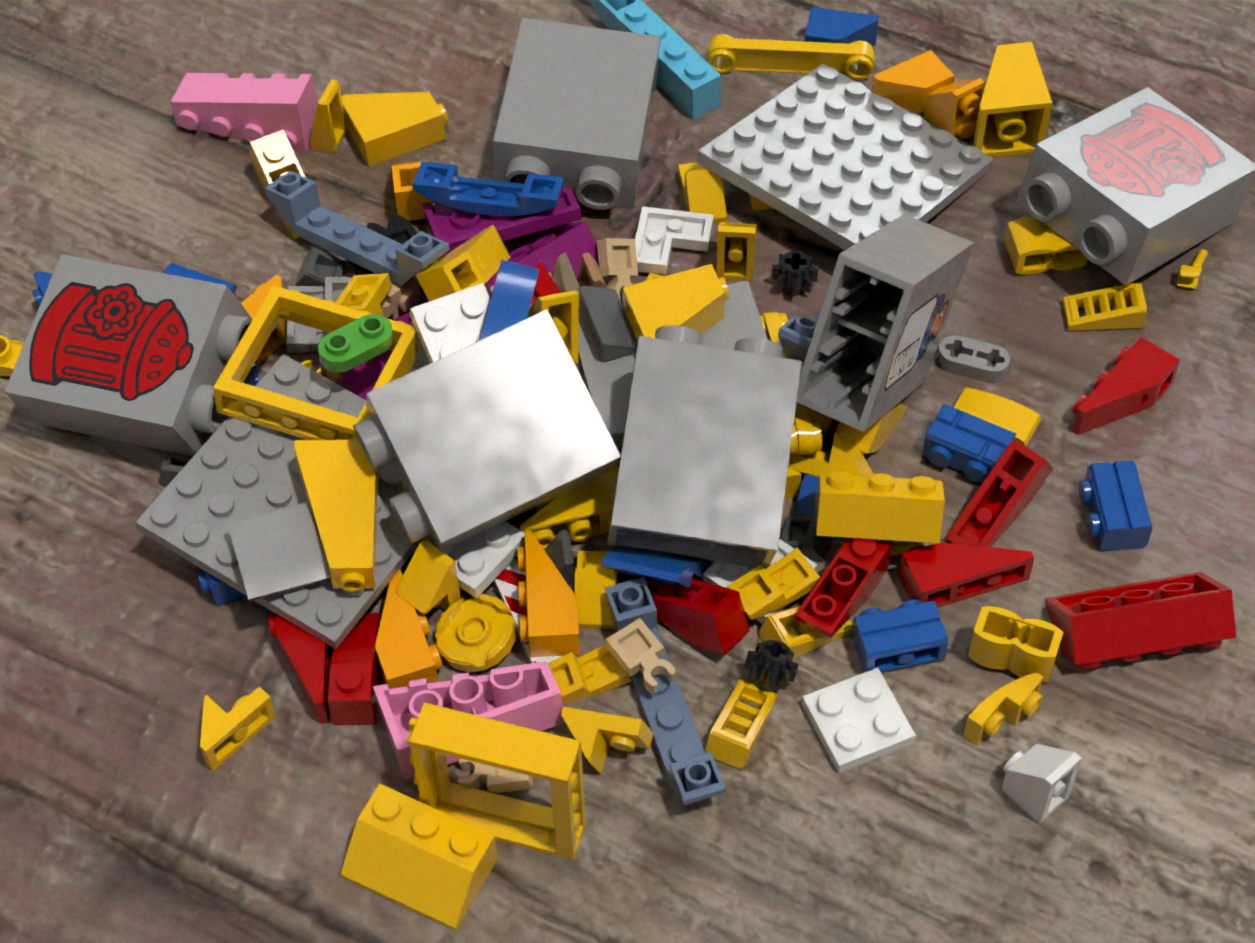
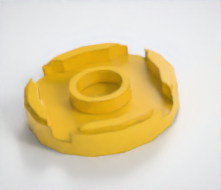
[435,594,517,673]

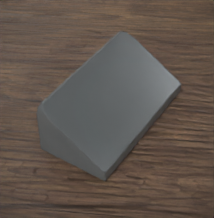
[579,286,638,362]

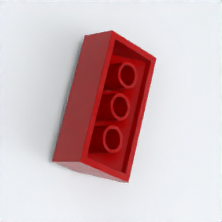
[1045,572,1236,668]

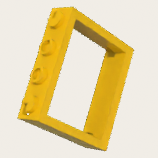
[213,285,419,440]
[406,702,586,861]

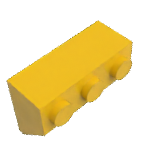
[815,471,945,544]
[340,783,498,932]

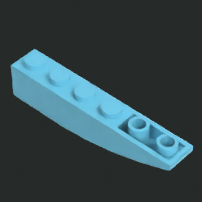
[588,0,721,120]

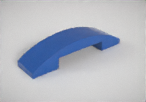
[413,161,564,216]
[480,260,539,340]

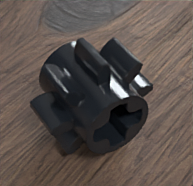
[772,250,818,297]
[744,640,799,692]

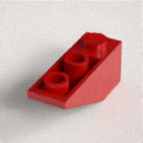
[1072,337,1180,435]
[795,538,891,638]

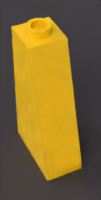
[294,440,379,592]

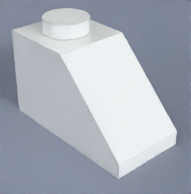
[1001,744,1082,824]

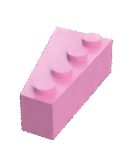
[170,73,317,153]
[373,661,565,780]

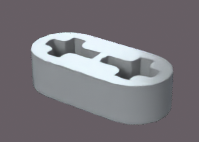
[937,335,1010,383]

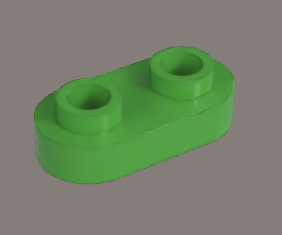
[318,314,393,372]

